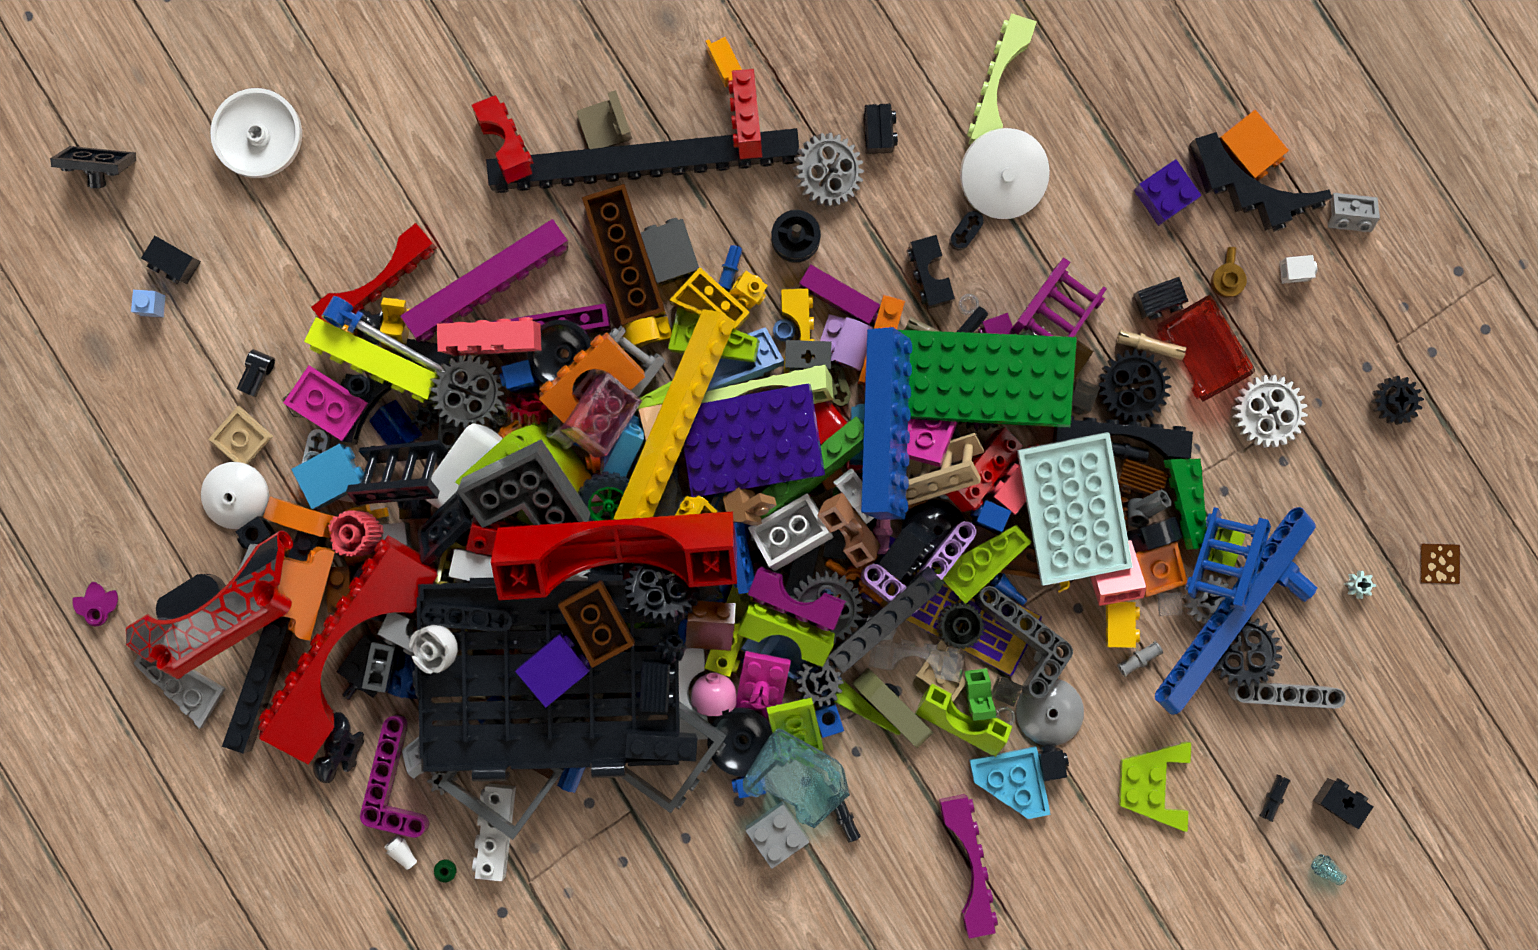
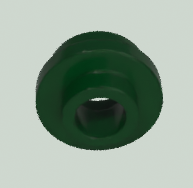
[434,859,457,883]

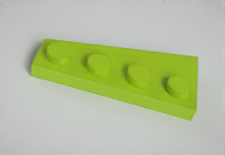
[668,307,760,362]
[935,525,1032,604]

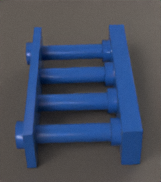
[1186,507,1271,612]

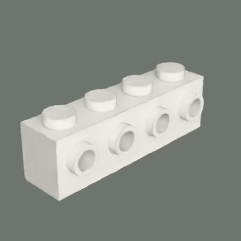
[472,783,516,881]

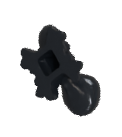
[313,712,364,783]

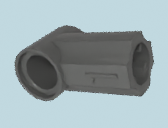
[1127,489,1171,528]

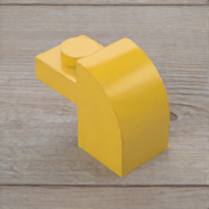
[380,297,410,349]
[617,316,672,350]

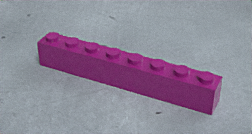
[401,219,568,343]

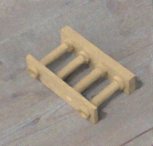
[906,433,984,505]

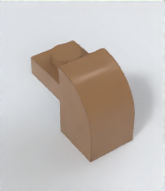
[723,487,777,526]

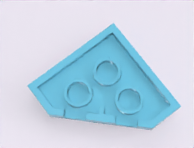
[969,746,1051,819]

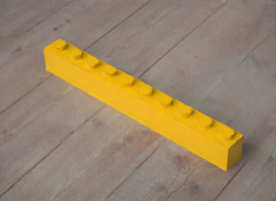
[613,309,735,520]

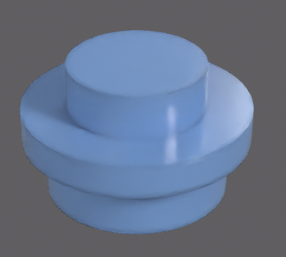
[773,319,795,342]

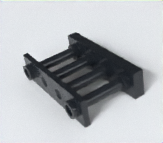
[346,440,449,505]

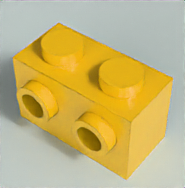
[1106,602,1140,648]

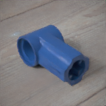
[1277,561,1318,602]
[557,767,586,793]

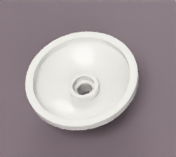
[201,462,269,529]

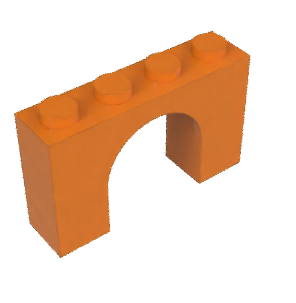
[539,332,645,437]

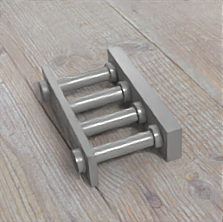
[573,326,665,432]

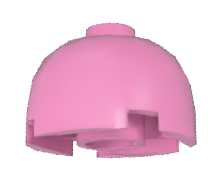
[691,672,736,716]

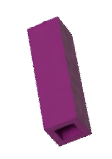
[799,264,880,325]

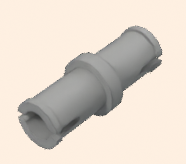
[1117,641,1163,677]

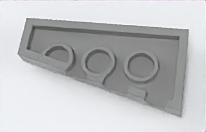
[134,655,226,729]

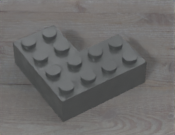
[457,439,590,528]

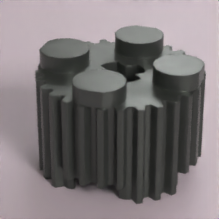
[936,602,985,649]

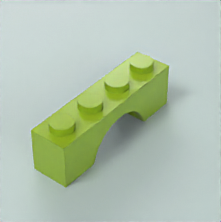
[738,601,835,667]
[915,684,1012,757]

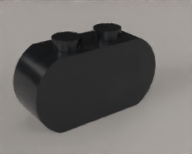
[156,574,226,620]

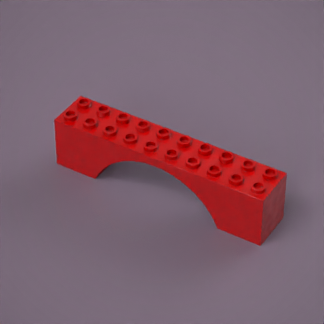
[491,511,737,600]
[258,535,438,765]

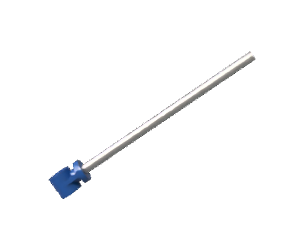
[321,296,507,413]

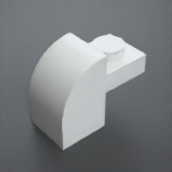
[834,468,874,524]

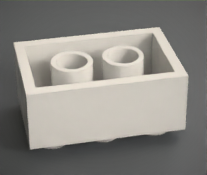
[748,494,833,571]

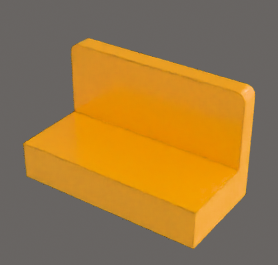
[705,37,742,87]

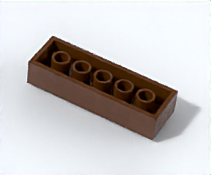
[582,184,667,326]

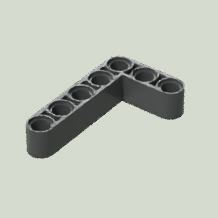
[974,586,1073,700]

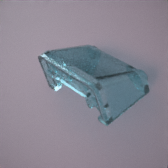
[743,729,850,828]

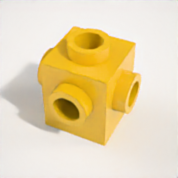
[729,270,768,310]
[675,496,718,515]

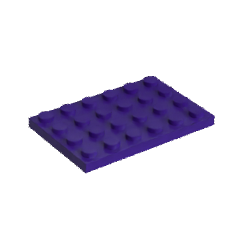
[684,383,825,497]

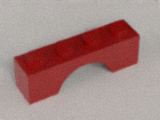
[471,95,533,184]

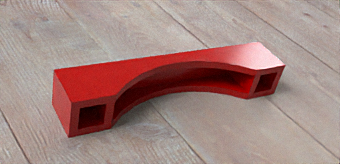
[311,223,437,329]

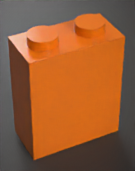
[1219,110,1289,181]

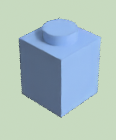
[131,290,165,318]

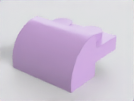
[820,314,873,371]

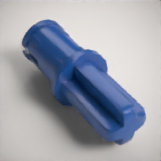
[719,245,743,290]

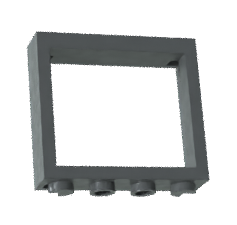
[622,701,726,813]
[438,719,565,840]

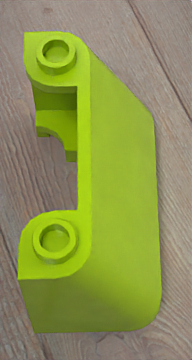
[511,421,592,495]

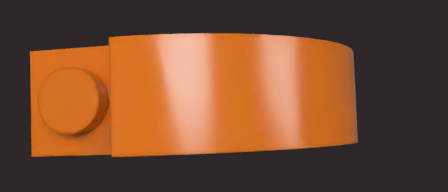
[263,496,337,539]

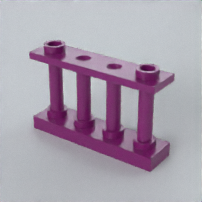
[1011,257,1107,337]

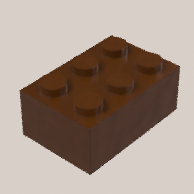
[558,580,635,668]

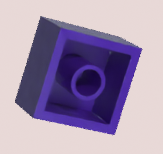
[1133,159,1202,226]

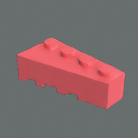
[437,317,541,356]

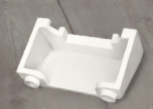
[425,424,503,520]

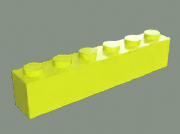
[304,317,438,403]

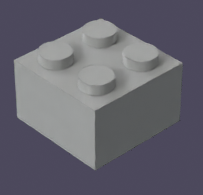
[746,801,809,869]

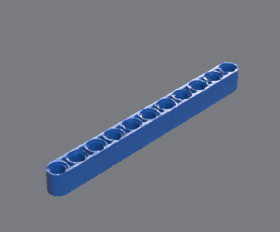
[1154,507,1316,715]

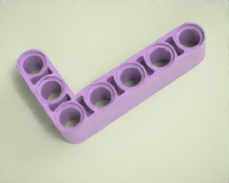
[861,521,976,613]

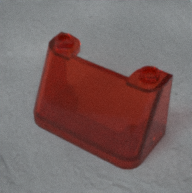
[1157,295,1255,402]

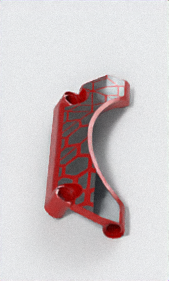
[125,531,293,679]

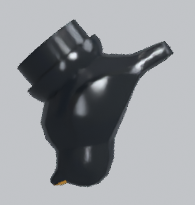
[360,309,383,346]

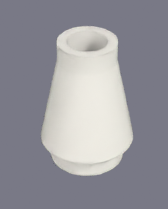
[384,835,417,870]

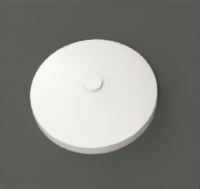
[210,88,302,178]
[960,128,1050,219]

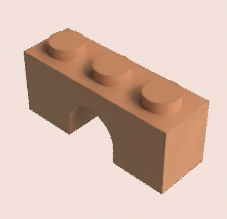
[817,492,881,568]

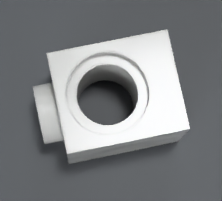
[1279,255,1317,284]

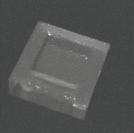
[1157,592,1183,616]

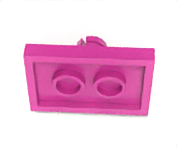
[283,365,368,441]
[907,419,958,467]
[735,651,791,719]

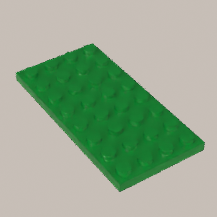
[898,330,1077,428]

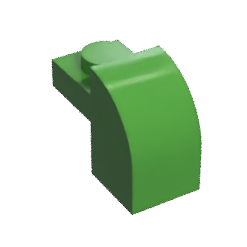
[964,668,996,721]

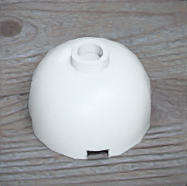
[409,625,458,674]

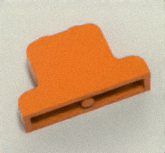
[278,547,335,641]

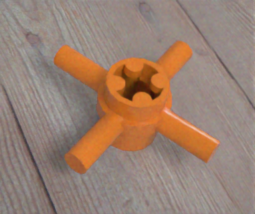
[825,555,883,604]

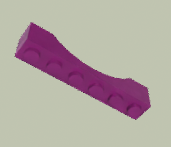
[939,794,998,939]

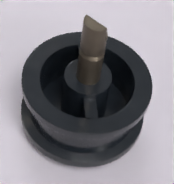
[771,210,821,263]

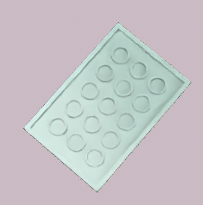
[1017,432,1133,586]

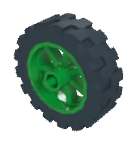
[578,471,629,521]

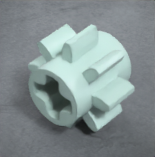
[1344,571,1376,599]

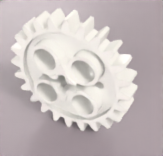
[1232,375,1308,448]

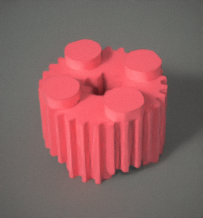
[328,511,384,556]

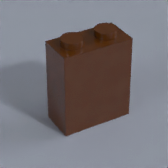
[685,601,736,651]

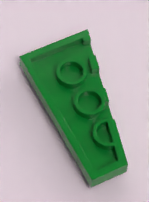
[1164,458,1207,549]

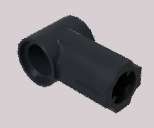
[237,349,275,397]

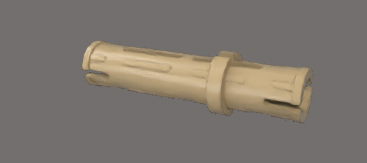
[1116,329,1186,361]

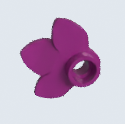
[72,582,118,627]

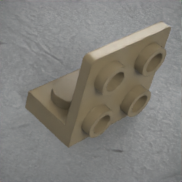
[577,90,632,149]

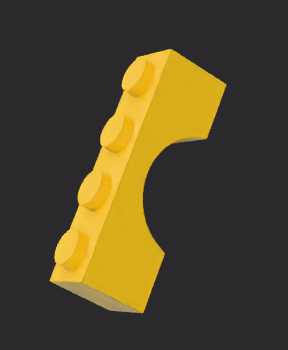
[781,289,814,374]

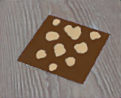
[1421,544,1460,584]

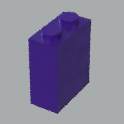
[515,632,591,707]

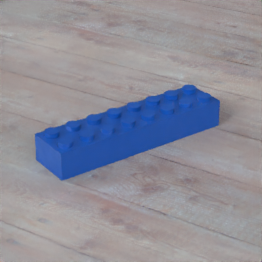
[861,327,912,520]

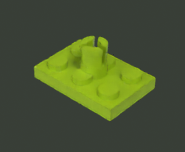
[767,698,824,760]

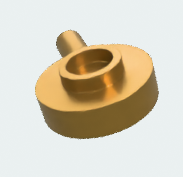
[1211,247,1247,298]

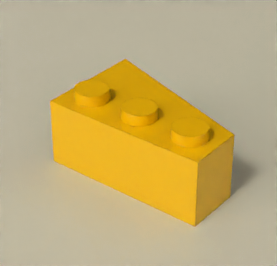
[670,267,750,330]

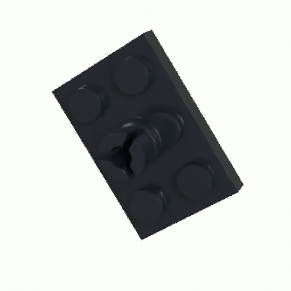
[50,146,136,188]
[417,491,472,566]

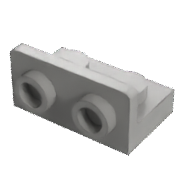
[1328,193,1380,232]

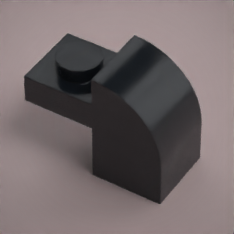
[1127,516,1183,553]

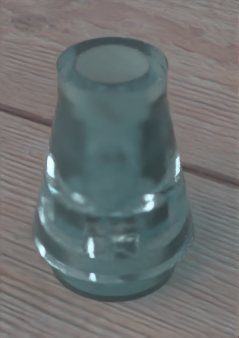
[1311,854,1347,886]

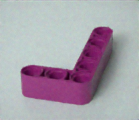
[360,715,429,838]

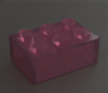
[560,372,642,458]

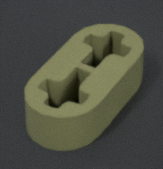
[829,365,851,407]

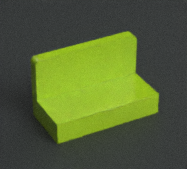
[1208,527,1245,576]

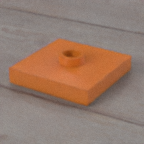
[1135,541,1187,597]

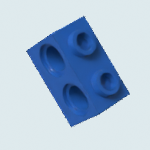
[500,360,539,393]
[970,500,1011,533]

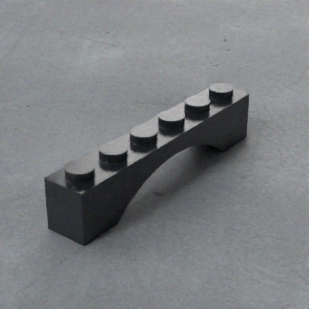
[1052,416,1193,459]
[828,566,944,673]

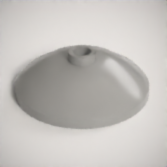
[1016,679,1084,746]

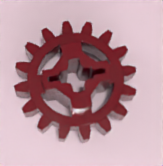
[505,389,553,426]

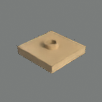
[208,406,273,465]

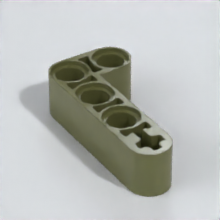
[852,668,934,749]

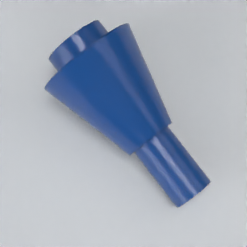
[989,573,1027,606]

